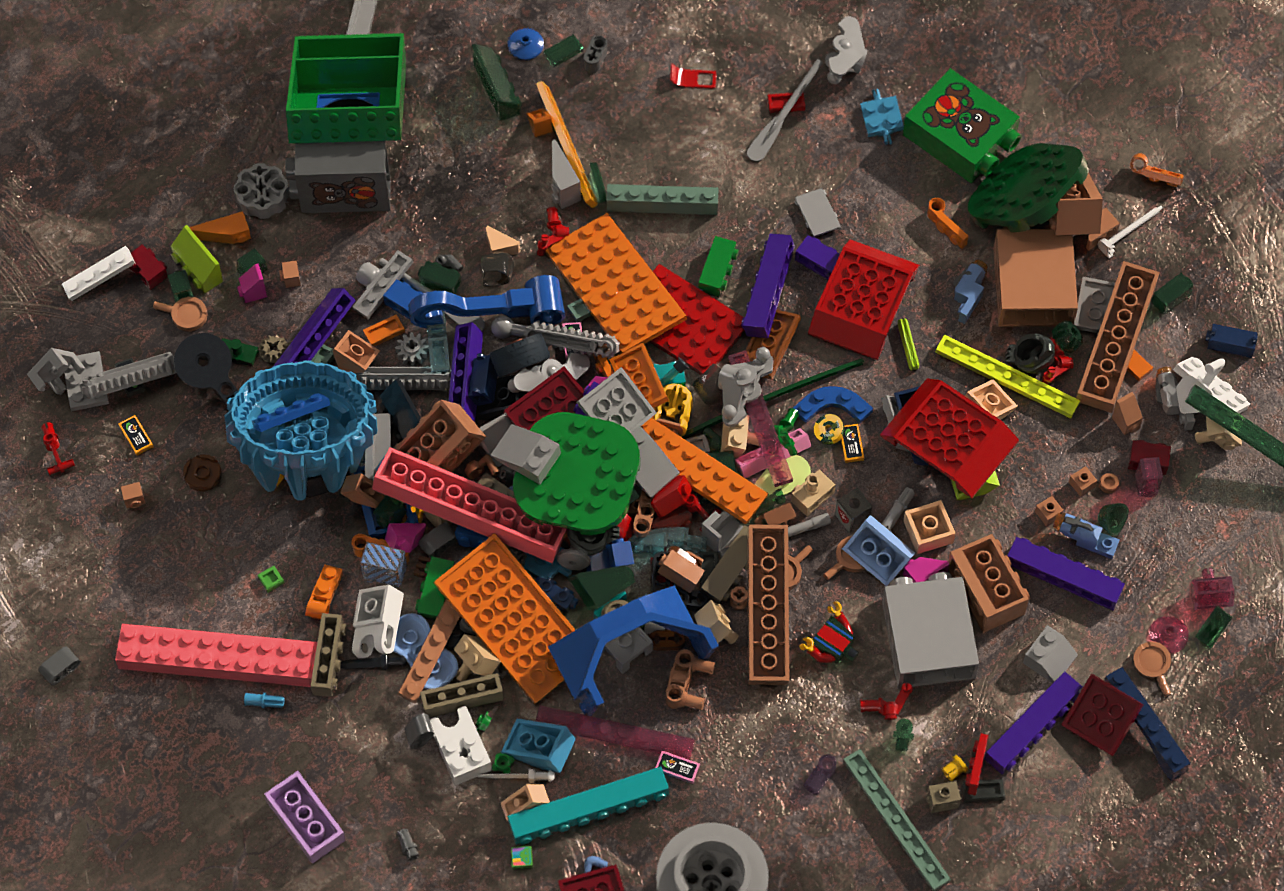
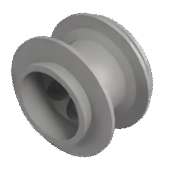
[656,823,768,891]

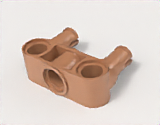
[666,649,715,710]

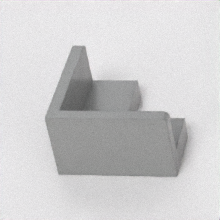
[701,511,743,554]

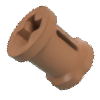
[730,586,748,610]

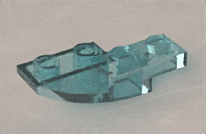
[628,527,707,555]

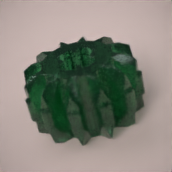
[1052,320,1083,353]

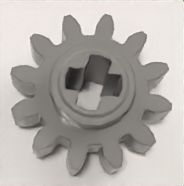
[395,332,429,366]

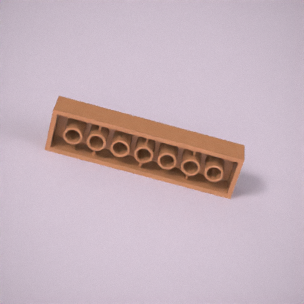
[1076,261,1160,413]
[747,525,789,685]

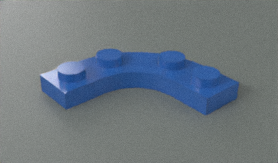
[793,386,874,423]

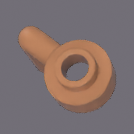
[465,454,500,479]

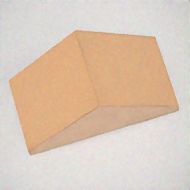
[486,226,520,260]

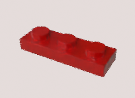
[965,733,988,796]

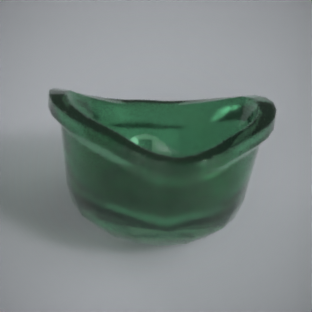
[1098,503,1129,537]

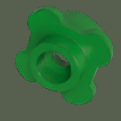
[475,712,492,732]
[492,753,514,774]

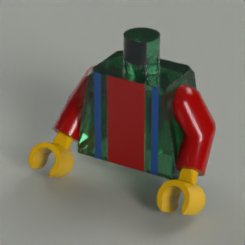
[799,602,859,664]

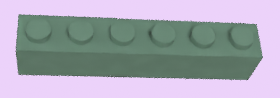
[607,184,718,215]

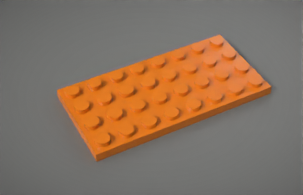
[545,213,687,353]
[434,533,576,704]

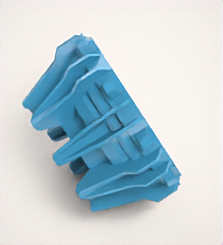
[224,361,378,500]

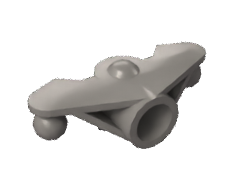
[825,16,868,84]
[718,347,773,427]
[508,353,590,393]

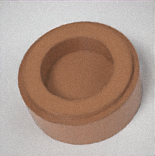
[1099,473,1119,494]

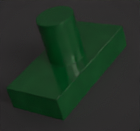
[222,338,259,367]

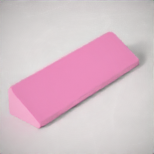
[733,428,811,478]

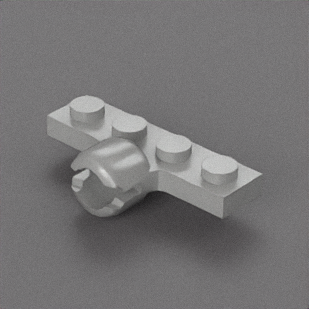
[352,250,413,319]

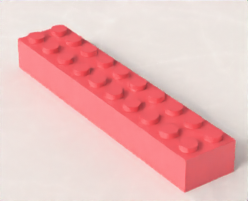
[372,447,567,564]
[115,624,317,687]

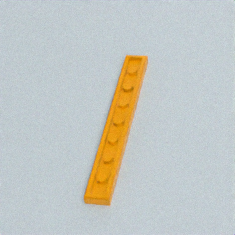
[536,81,598,208]

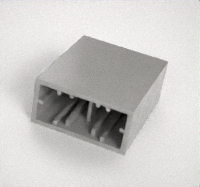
[882,572,979,689]

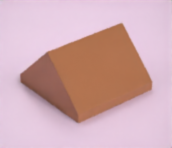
[333,330,380,373]

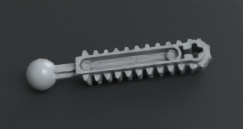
[491,316,620,358]
[79,352,208,399]
[355,366,451,391]

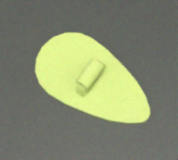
[755,455,811,501]

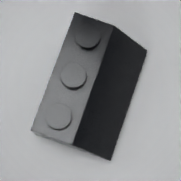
[378,378,421,443]

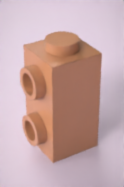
[658,550,705,593]

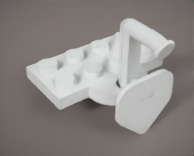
[1173,357,1250,417]

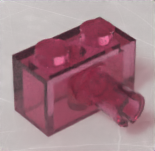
[1191,568,1235,610]

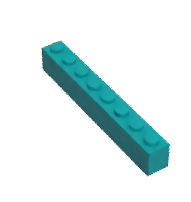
[508,767,669,845]

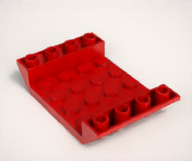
[808,239,920,361]
[880,378,1019,498]

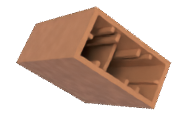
[993,224,1078,327]

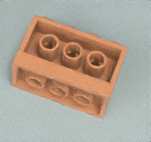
[1047,173,1103,235]
[394,400,486,473]
[948,534,1030,633]

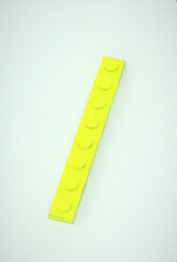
[935,335,1080,418]

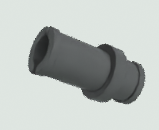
[396,829,419,861]

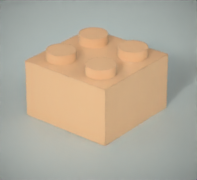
[903,500,956,554]

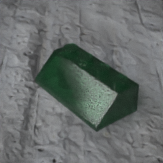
[471,44,522,121]

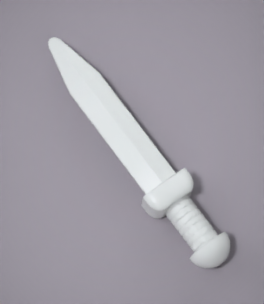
[477,769,555,783]

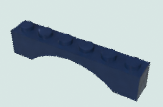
[1104,667,1191,781]

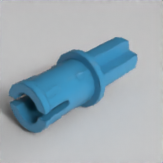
[244,693,285,709]

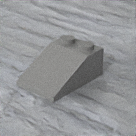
[551,139,581,209]
[490,424,561,484]
[631,426,680,498]

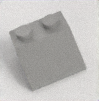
[1023,625,1078,683]

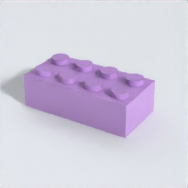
[264,771,346,864]

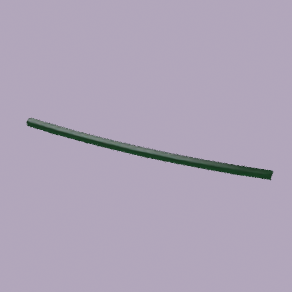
[682,358,864,439]

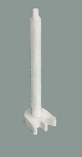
[1098,206,1163,258]

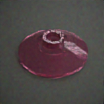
[1149,616,1189,654]

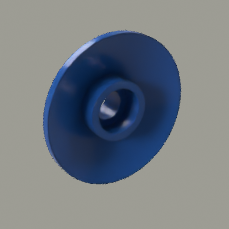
[508,29,544,60]

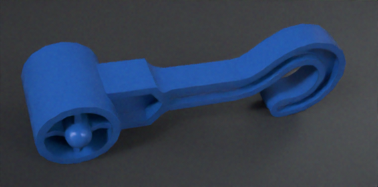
[408,275,565,328]

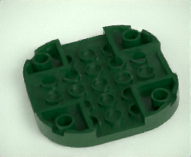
[968,143,1089,232]

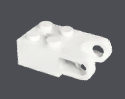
[352,585,404,658]
[430,706,492,786]

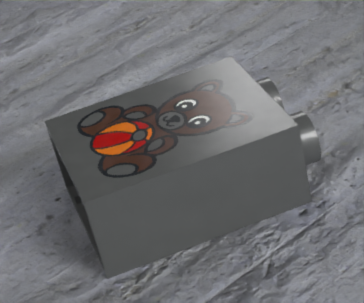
[285,141,391,213]

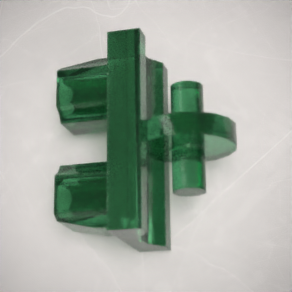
[892,718,914,752]

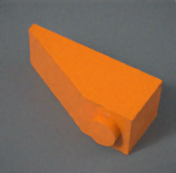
[189,211,251,244]

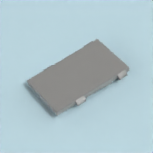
[794,188,841,237]

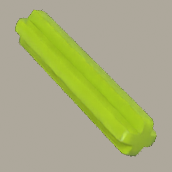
[897,318,919,370]

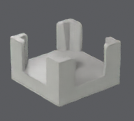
[27,348,85,395]
[603,627,653,674]

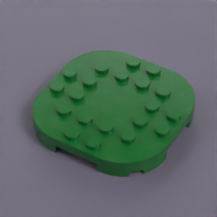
[513,412,641,535]

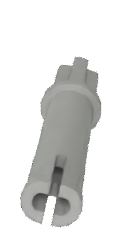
[881,487,915,531]

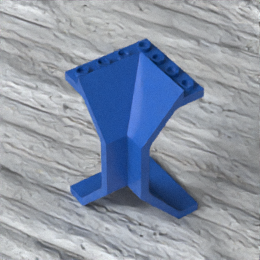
[548,585,719,717]

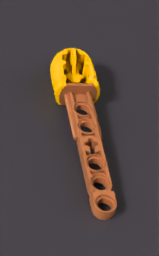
[632,383,693,538]

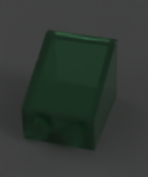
[567,565,636,611]

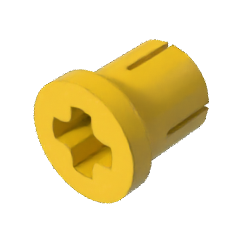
[941,755,969,782]

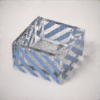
[360,542,407,588]

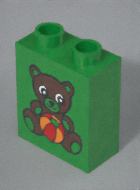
[903,68,1022,184]

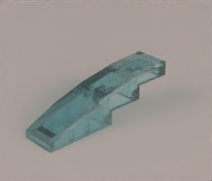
[427,311,450,373]

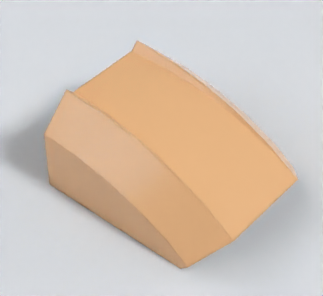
[965,380,1018,420]

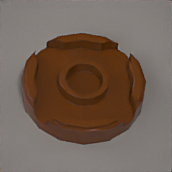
[183,454,222,491]

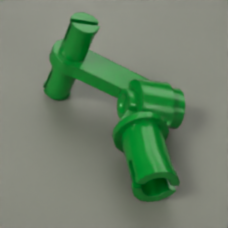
[768,408,799,456]

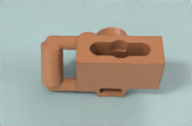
[754,502,797,525]

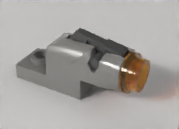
[1156,367,1195,431]

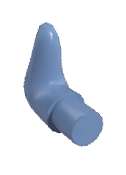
[584,856,608,873]

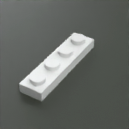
[62,246,135,301]

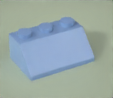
[842,515,915,586]

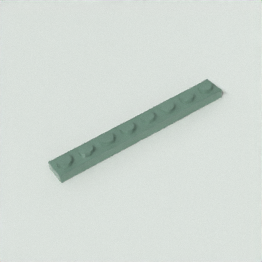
[843,749,951,891]

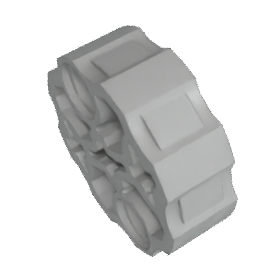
[234,163,290,219]

